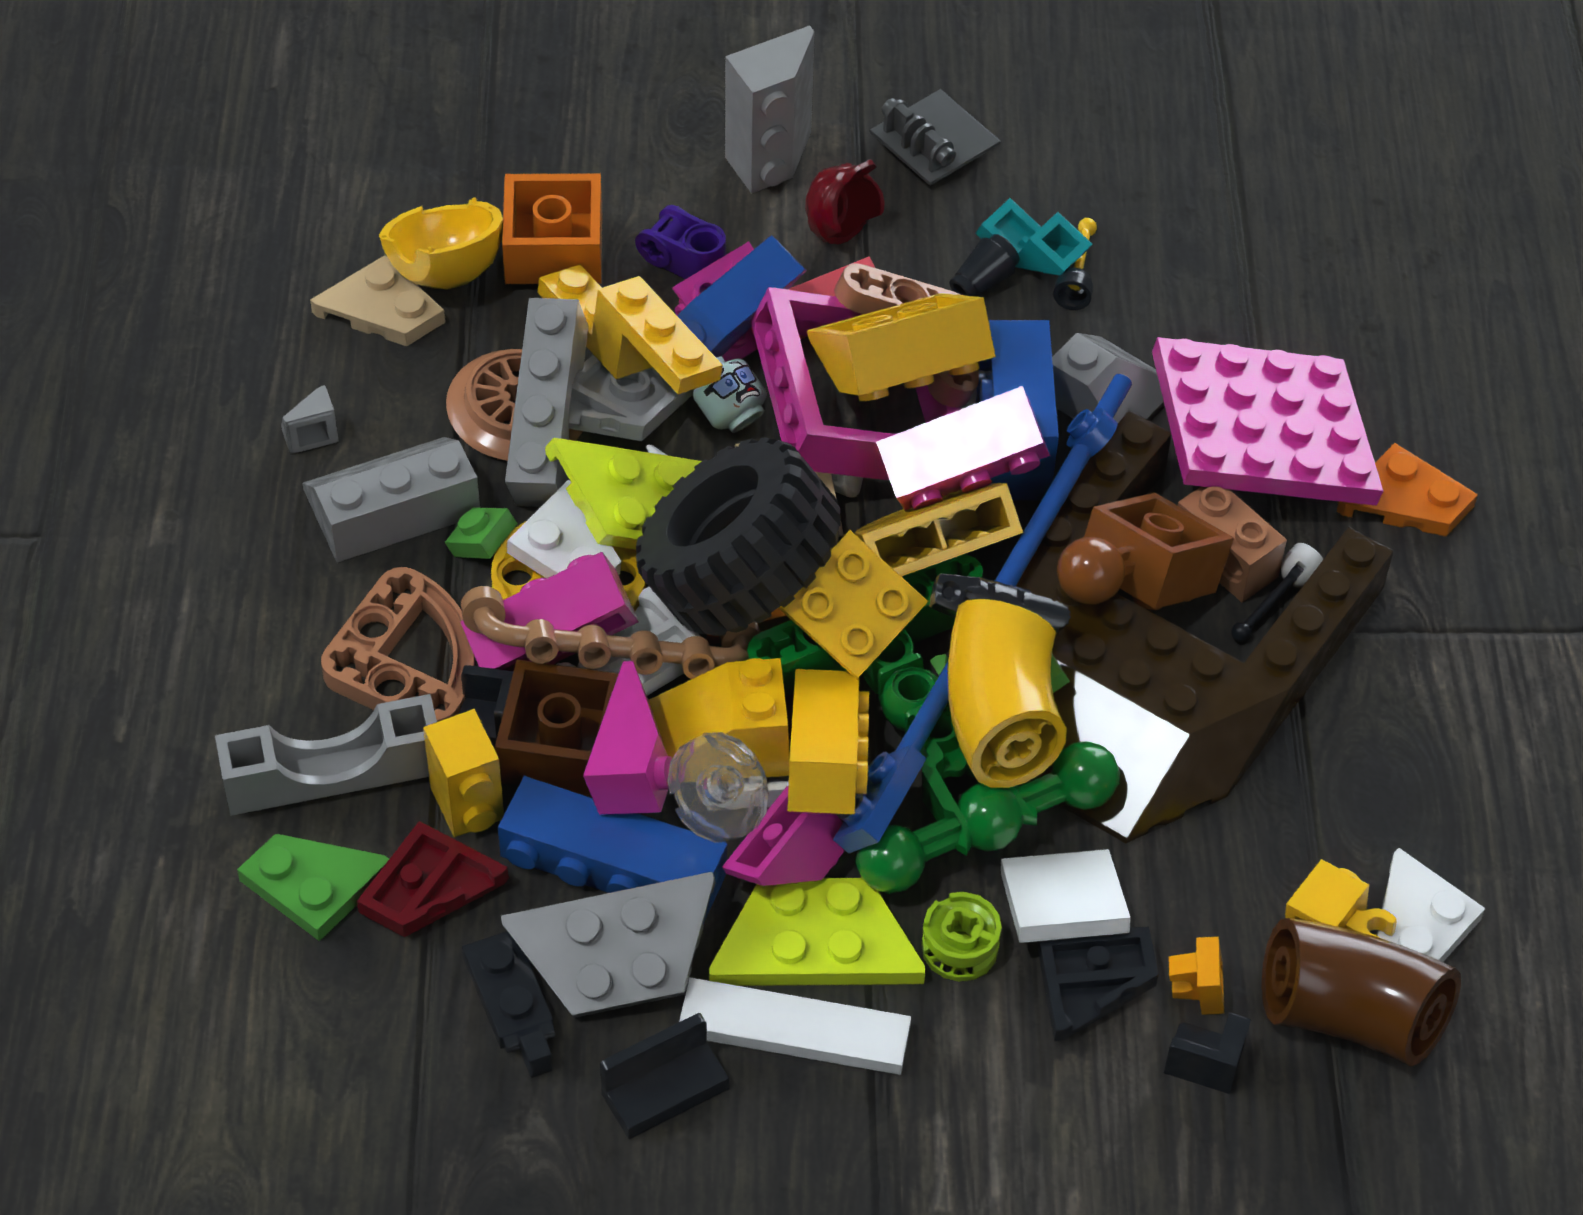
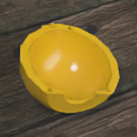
[379,197,503,289]

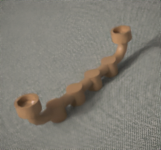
[461,586,761,679]

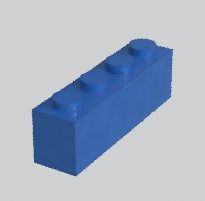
[498,776,727,924]

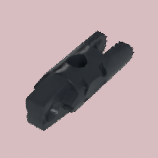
[930,573,1071,633]

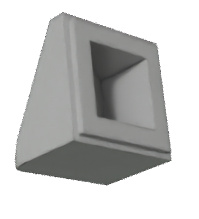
[281,385,339,454]

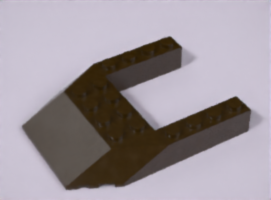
[1016,411,1394,844]

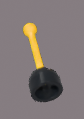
[1053,218,1097,310]

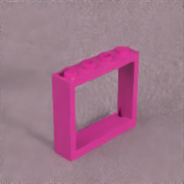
[751,287,962,481]

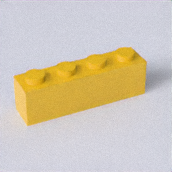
[787,669,869,815]

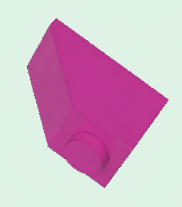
[722,786,845,886]

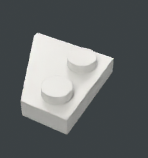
[1377,848,1485,962]

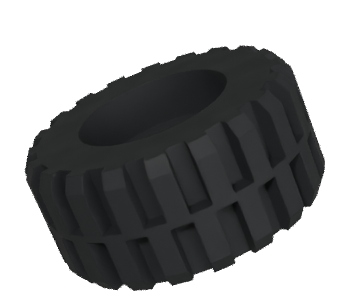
[636,438,841,636]

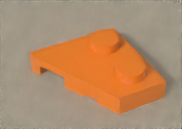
[1337,443,1478,536]

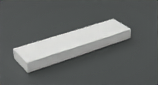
[679,977,911,1075]

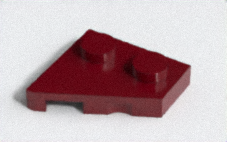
[357,821,509,937]

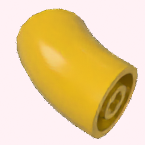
[947,599,1067,788]

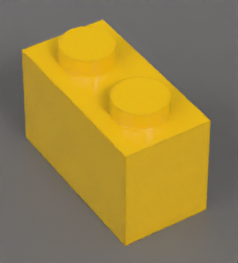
[423,709,504,838]

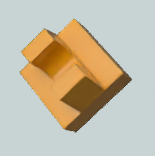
[1169,937,1224,1015]

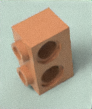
[1178,486,1287,603]

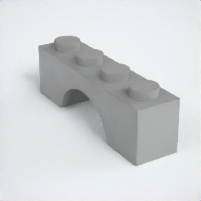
[505,298,589,507]
[215,694,437,816]

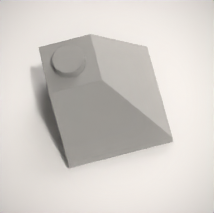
[1052,333,1165,423]

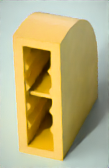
[854,483,1023,577]

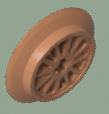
[446,349,583,461]

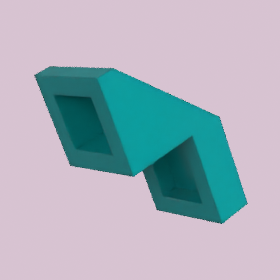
[975,198,1093,276]

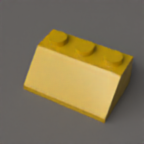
[807,293,996,401]

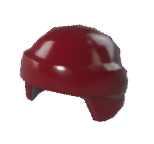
[805,159,885,245]

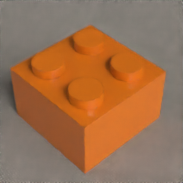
[502,173,602,284]

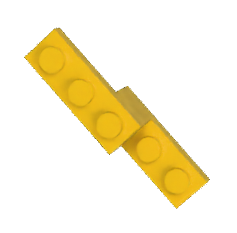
[537,265,723,394]

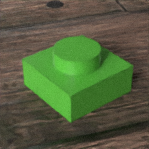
[445,507,518,559]

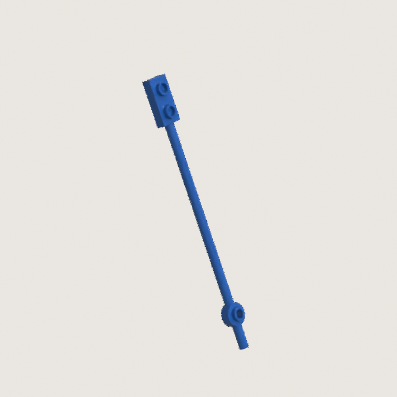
[833,374,1132,854]

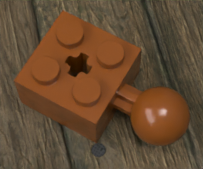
[1057,493,1234,610]

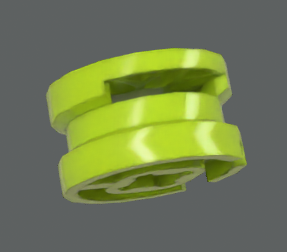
[921,892,1002,982]

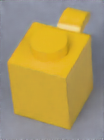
[1285,859,1397,938]

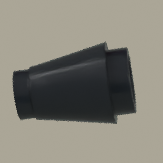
[949,234,1020,297]

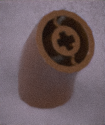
[1261,918,1461,1066]

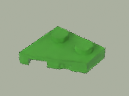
[237,834,389,941]

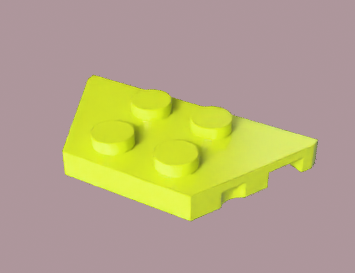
[545,437,702,550]
[709,878,925,986]

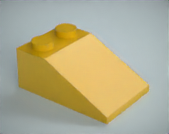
[649,658,790,784]

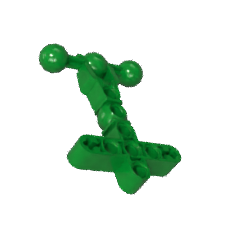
[747,554,1120,894]

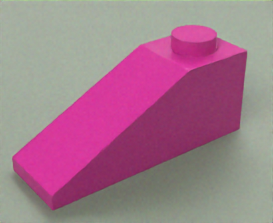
[583,661,676,815]

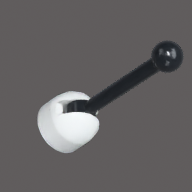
[1231,543,1323,642]

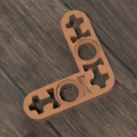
[834,263,979,408]

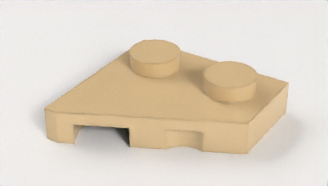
[310,255,445,346]

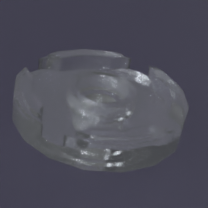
[667,732,769,843]

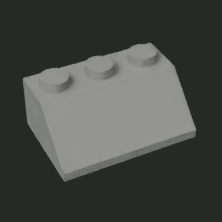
[725,25,814,194]
[302,437,480,563]

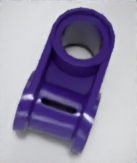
[635,205,727,279]

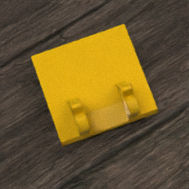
[779,530,928,679]

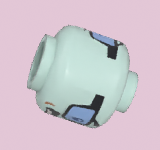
[693,356,767,433]

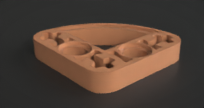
[321,567,476,722]

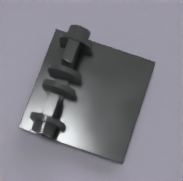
[870,89,1001,186]

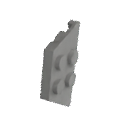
[569,355,693,441]
[501,872,716,1018]

